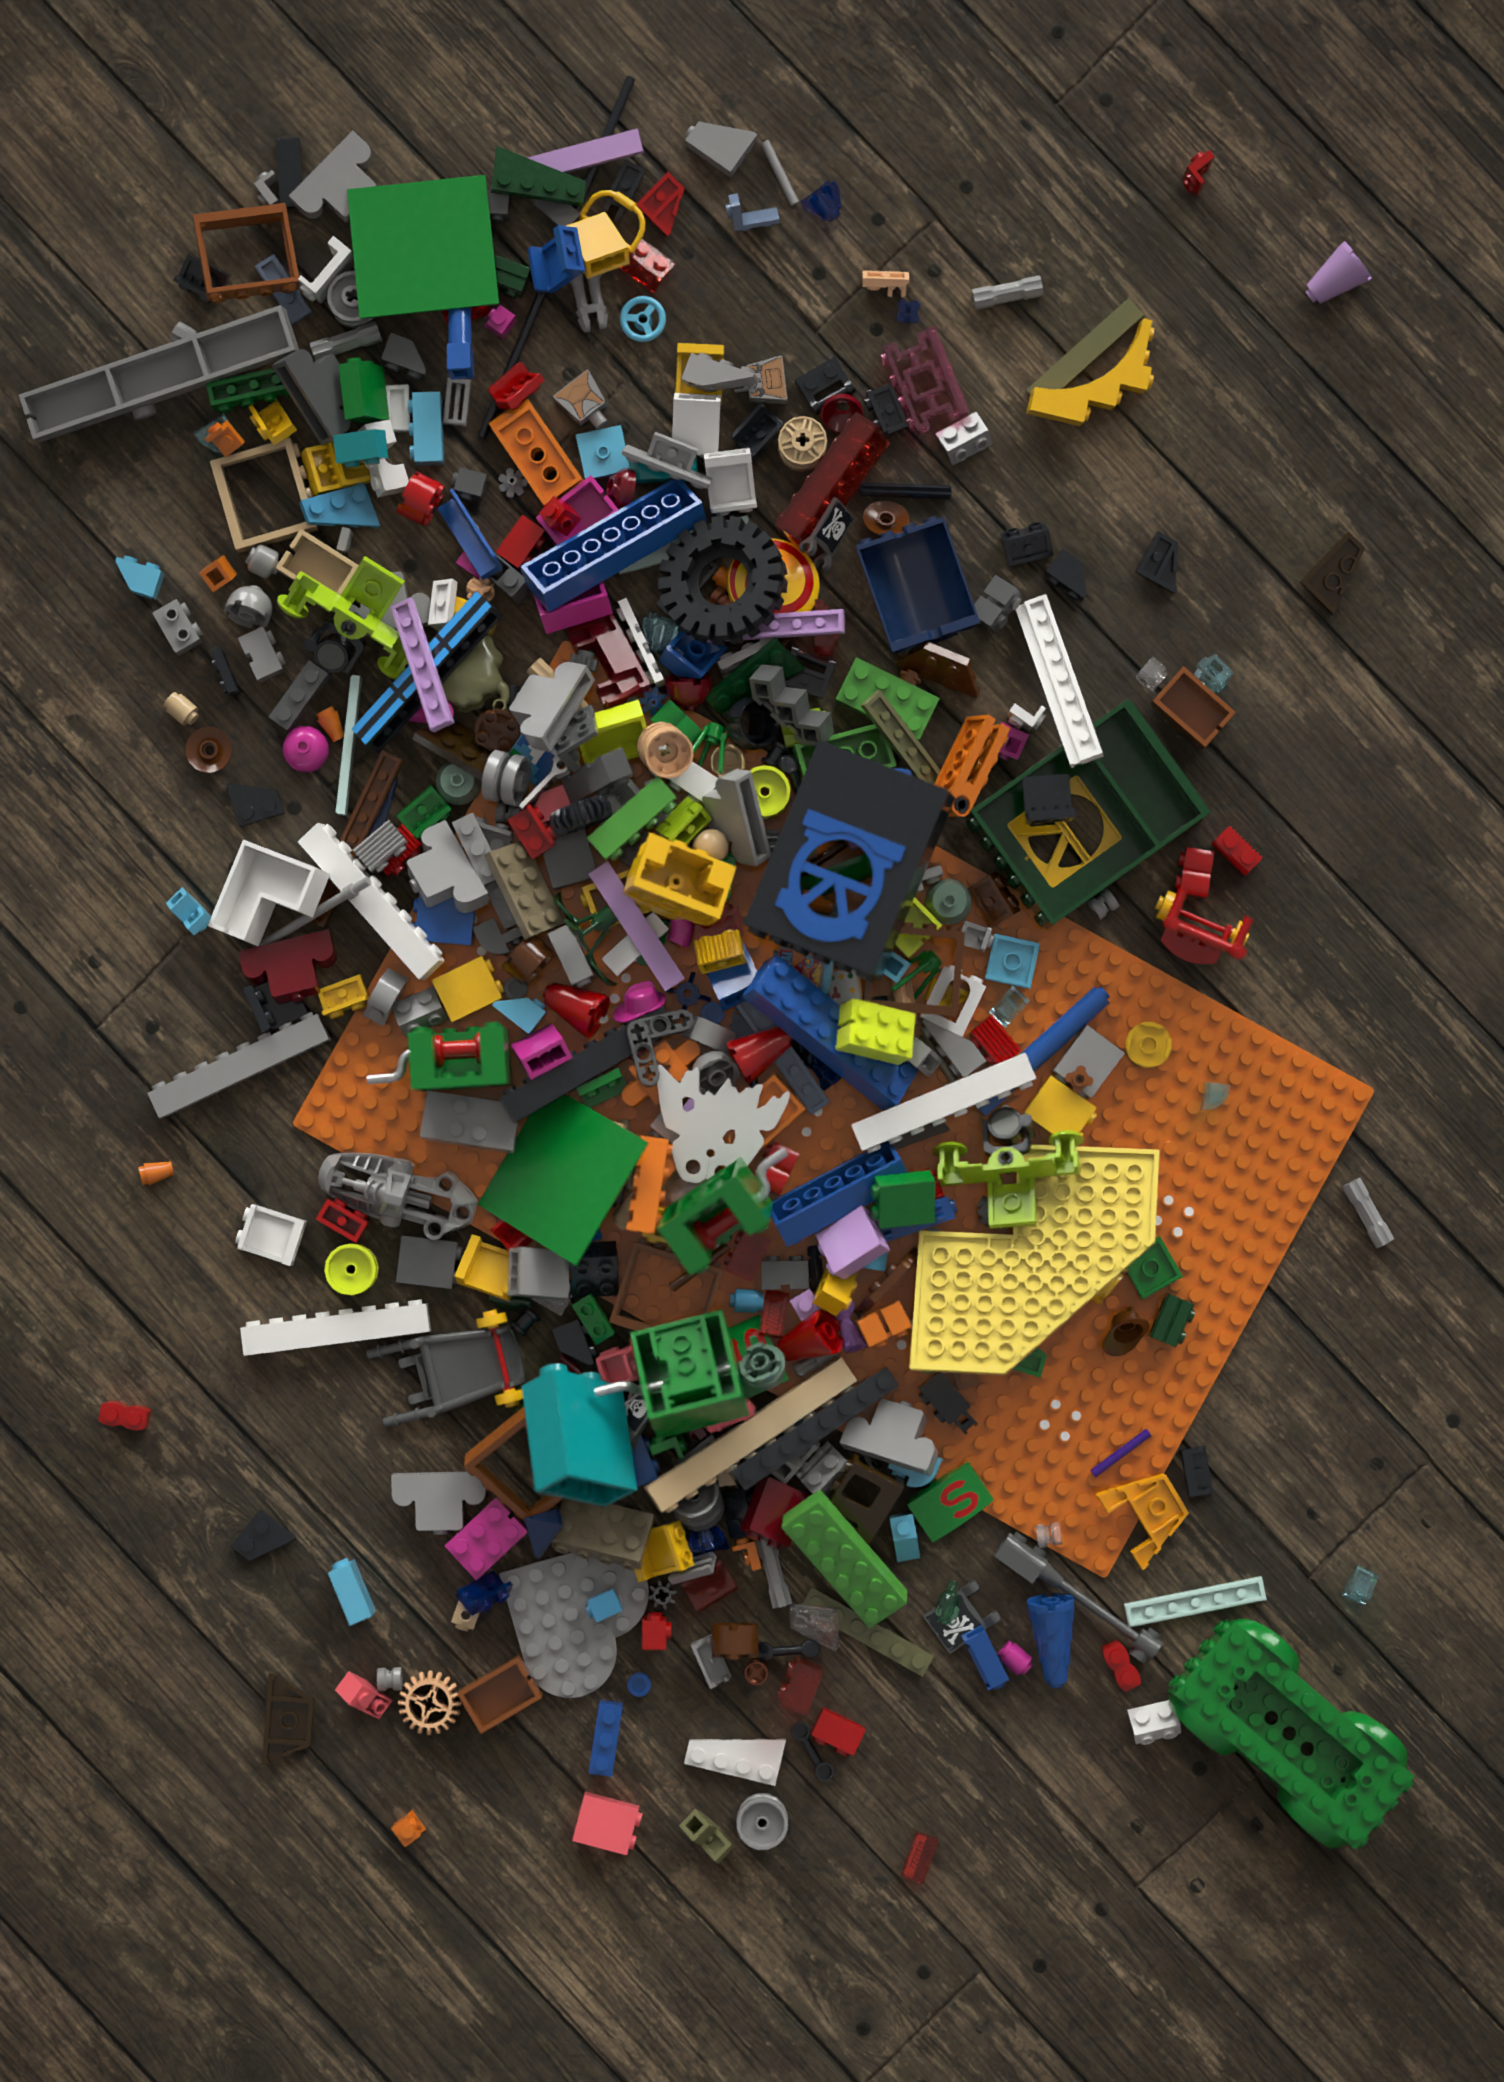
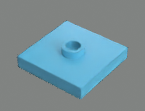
[576,425,630,479]
[984,933,1040,989]

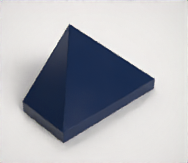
[524,1509,563,1558]

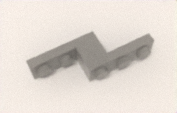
[452,812,517,930]

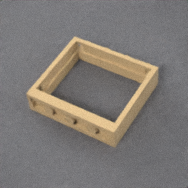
[210,438,318,553]

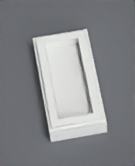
[386,385,410,433]

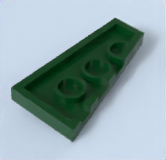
[491,146,586,206]
[705,637,805,714]

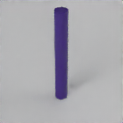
[1090,1429,1152,1478]

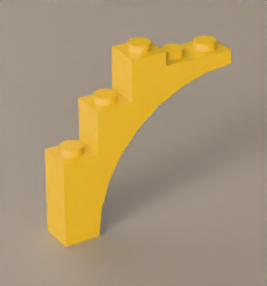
[1026,318,1154,426]

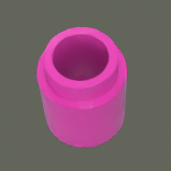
[997,1641,1032,1675]

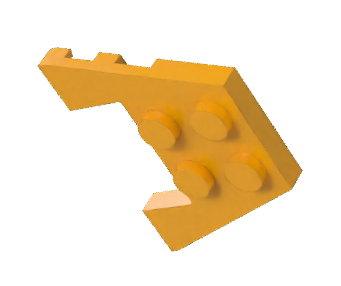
[1095,1473,1189,1570]

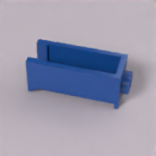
[961,1625,1009,1690]

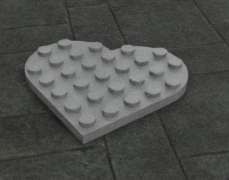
[499,1552,649,1698]

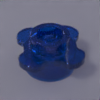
[896,299,920,323]

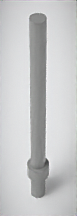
[259,877,372,946]

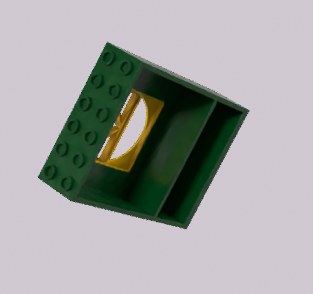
[965,698,1211,930]

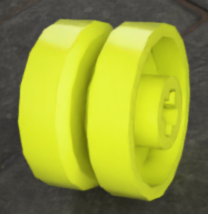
[750,765,791,820]
[324,1243,379,1295]

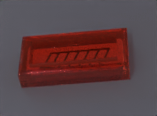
[759,1290,789,1339]
[901,1831,939,1884]

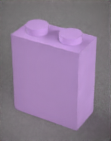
[816,1206,890,1279]

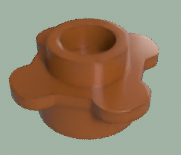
[900,669,921,686]
[1065,1065,1093,1093]

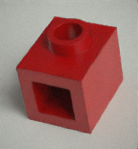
[539,496,582,536]

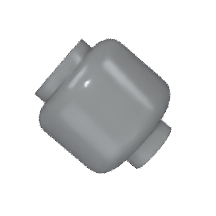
[245,544,280,578]

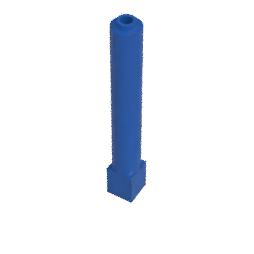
[447,307,474,380]
[975,986,1110,1116]

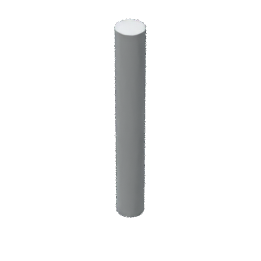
[761,140,799,206]

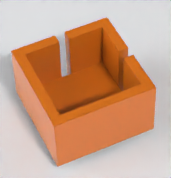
[856,1300,912,1349]

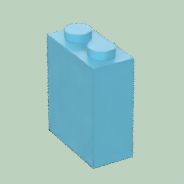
[328,1558,376,1625]

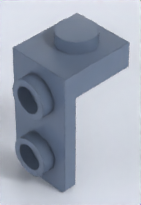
[725,194,780,231]

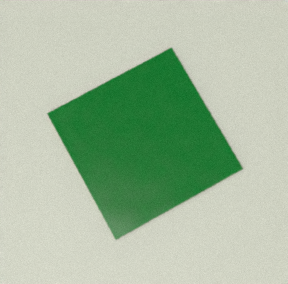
[347,175,499,319]
[477,1094,648,1266]

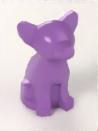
[832,1301,867,1353]

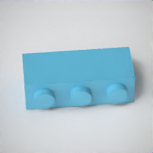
[408,392,444,466]

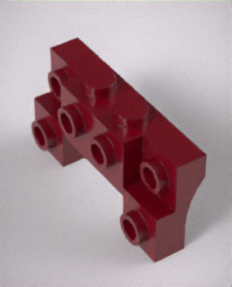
[567,614,650,710]

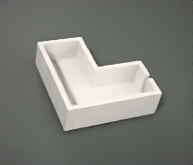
[208,840,330,946]

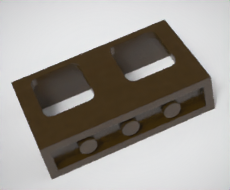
[827,1453,904,1545]

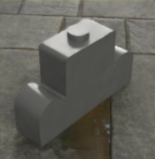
[272,349,350,445]

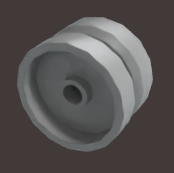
[327,271,376,329]
[481,750,531,807]
[737,1793,788,1850]

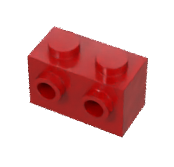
[316,1197,370,1243]
[642,1612,672,1650]

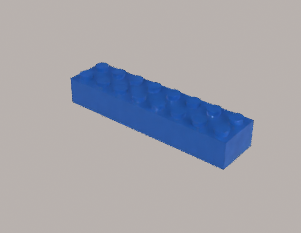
[520,479,707,612]
[742,954,919,1111]

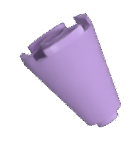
[1306,241,1372,304]

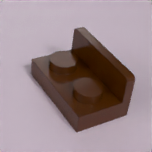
[968,871,1021,928]

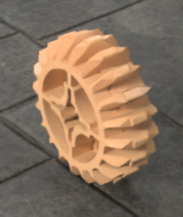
[398,1671,462,1735]

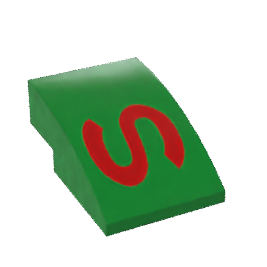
[729,1314,789,1398]
[907,1461,994,1543]

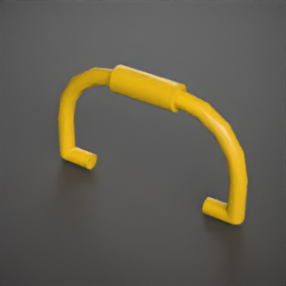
[580,190,645,253]

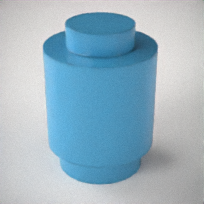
[729,1289,764,1313]

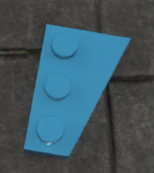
[299,483,380,529]

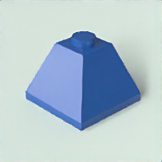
[659,631,728,679]

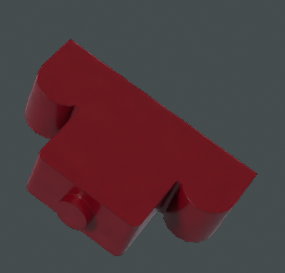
[238,929,337,1004]

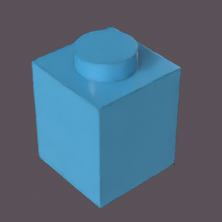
[585,1587,623,1622]

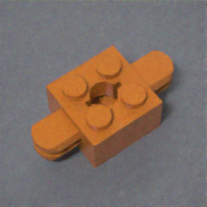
[622,1040,701,1106]

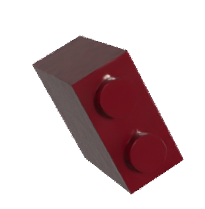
[740,1477,808,1550]

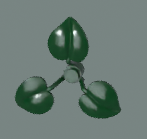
[554,892,618,986]

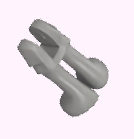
[569,273,608,332]

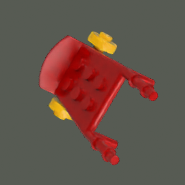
[1155,888,1254,964]

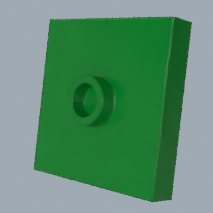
[1126,1236,1183,1300]

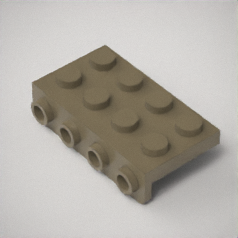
[484,841,565,940]
[551,1498,655,1571]

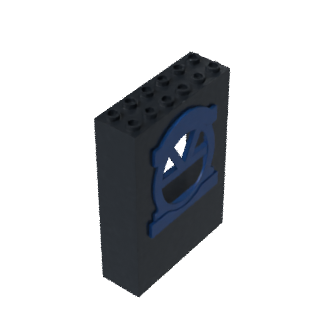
[743,740,955,982]

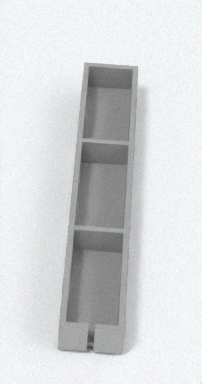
[19,305,299,442]

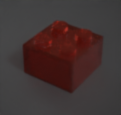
[777,1656,823,1716]

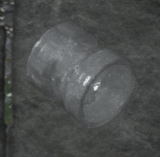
[1035,1521,1062,1548]

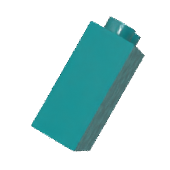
[522,1364,637,1507]

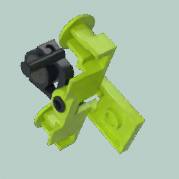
[277,556,409,680]
[933,1107,1084,1229]

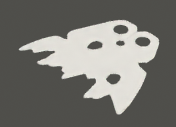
[657,1065,790,1183]

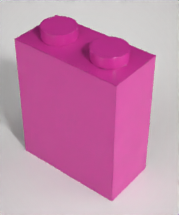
[511,1023,573,1080]

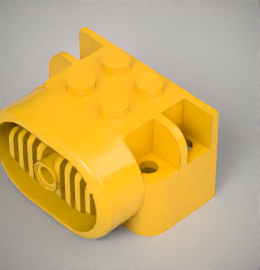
[623,833,736,926]

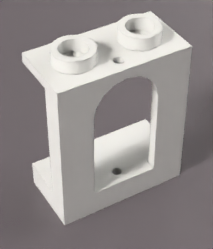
[919,965,986,1037]

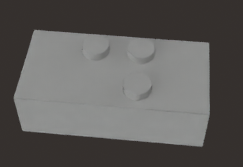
[420,1091,519,1154]

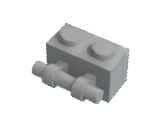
[795,1441,855,1497]

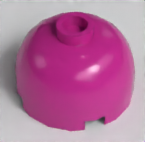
[283,726,329,773]

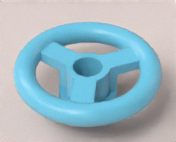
[620,296,666,342]

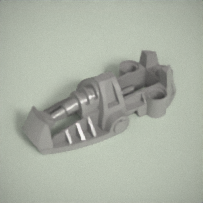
[318,1153,478,1240]

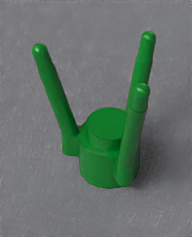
[693,722,728,773]
[892,950,942,1000]

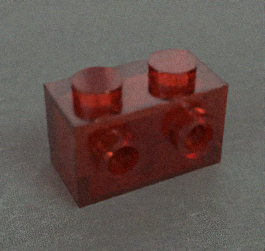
[694,904,744,941]

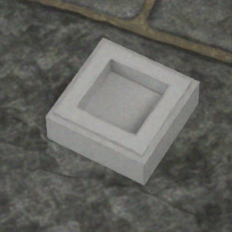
[337,527,353,555]

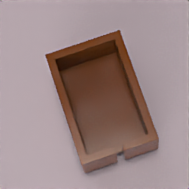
[1150,666,1236,750]
[457,1654,543,1734]

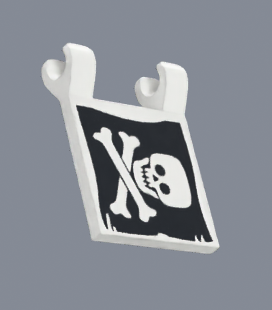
[519,758,571,810]

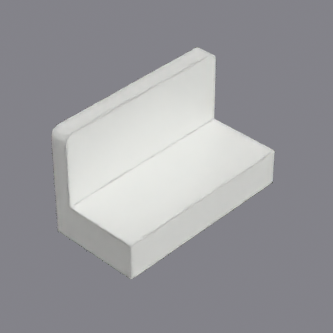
[428,579,458,632]

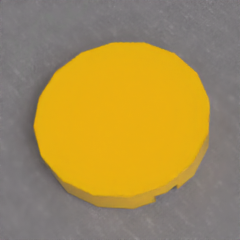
[1125,1022,1172,1068]

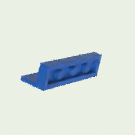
[437,488,502,580]

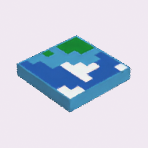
[509,733,561,787]

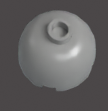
[224,585,272,628]
[692,1051,740,1095]

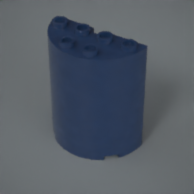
[856,516,980,654]

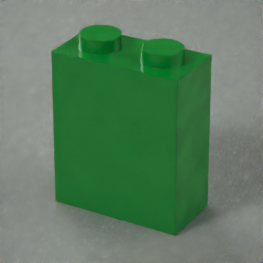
[338,358,390,424]
[871,1170,935,1229]

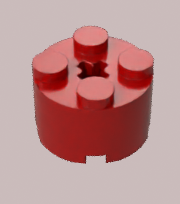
[396,471,445,527]

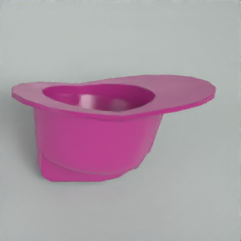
[613,981,666,1023]

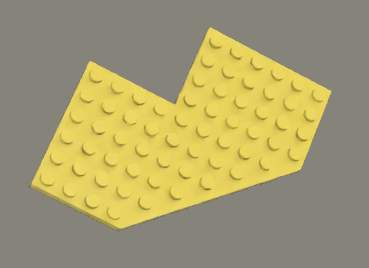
[910,1145,1160,1375]

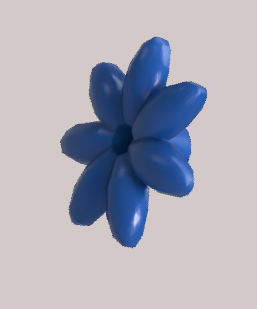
[637,686,666,716]

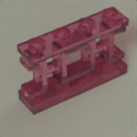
[880,325,969,435]

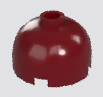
[665,673,712,711]

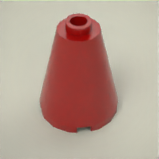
[542,982,610,1038]
[725,1026,793,1084]
[777,1309,843,1362]

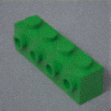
[206,368,291,413]

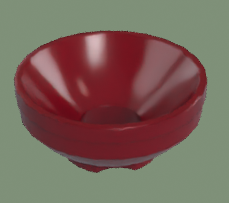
[821,394,863,433]
[606,468,636,510]

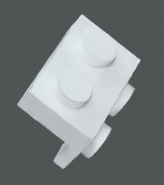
[1006,704,1046,732]
[1128,1700,1181,1745]

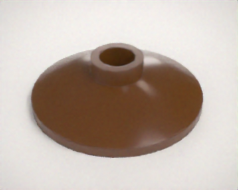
[863,501,909,536]
[185,727,232,773]

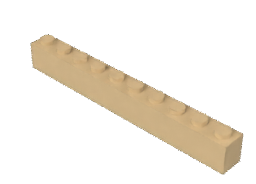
[644,1357,857,1513]

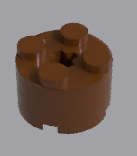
[501,936,554,986]
[711,1622,758,1659]

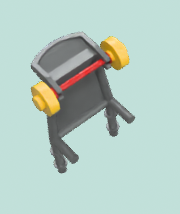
[366,1309,526,1427]

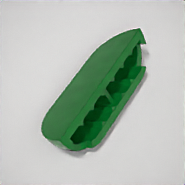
[800,853,873,896]

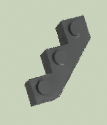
[749,665,834,746]
[561,748,634,804]

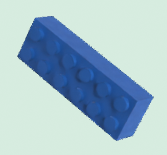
[770,1141,908,1247]

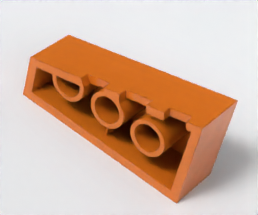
[626,1135,673,1234]

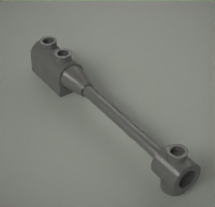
[993,1532,1163,1664]

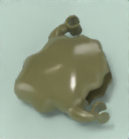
[442,634,510,714]

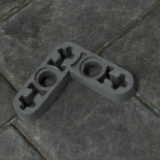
[626,1010,693,1088]

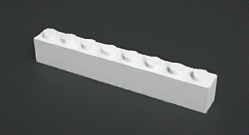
[298,823,445,980]
[852,1053,1036,1154]
[240,1299,431,1356]

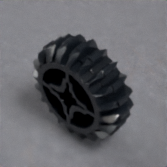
[549,795,613,836]

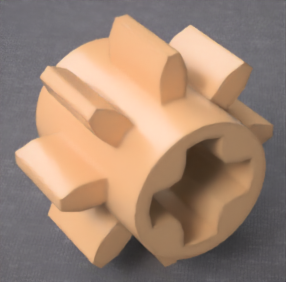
[466,577,495,601]

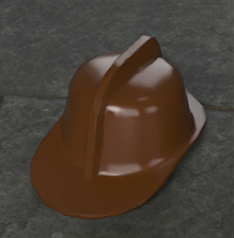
[1103,1307,1149,1356]

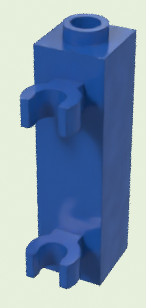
[880,1196,958,1242]

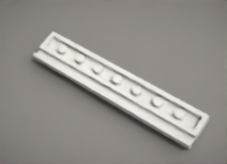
[1016,594,1103,768]

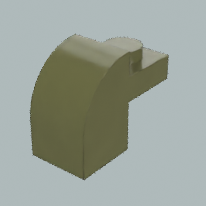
[679,1809,735,1864]

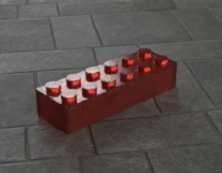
[775,412,890,554]

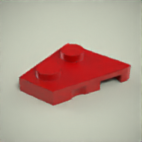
[637,172,684,237]

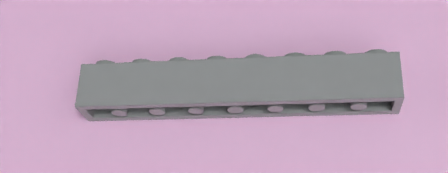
[148,1012,331,1119]

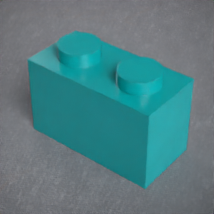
[333,429,388,468]

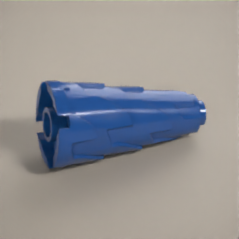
[1027,1593,1074,1688]

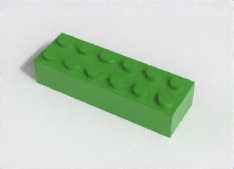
[782,1489,907,1629]

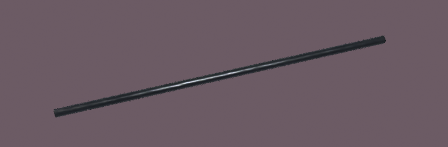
[477,76,635,440]

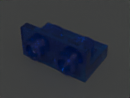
[455,1570,513,1616]

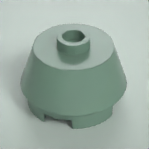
[436,761,482,805]
[925,879,972,925]
[739,1342,785,1390]

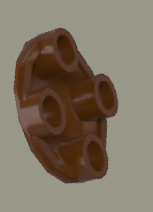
[474,708,521,752]

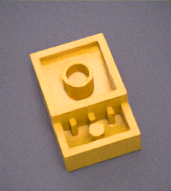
[300,441,371,497]

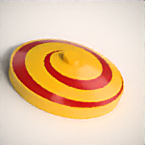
[727,539,820,614]

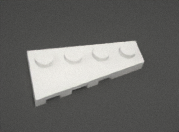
[616,598,665,688]
[684,1739,786,1786]

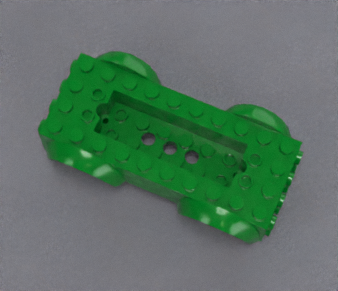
[1167,1619,1415,1850]

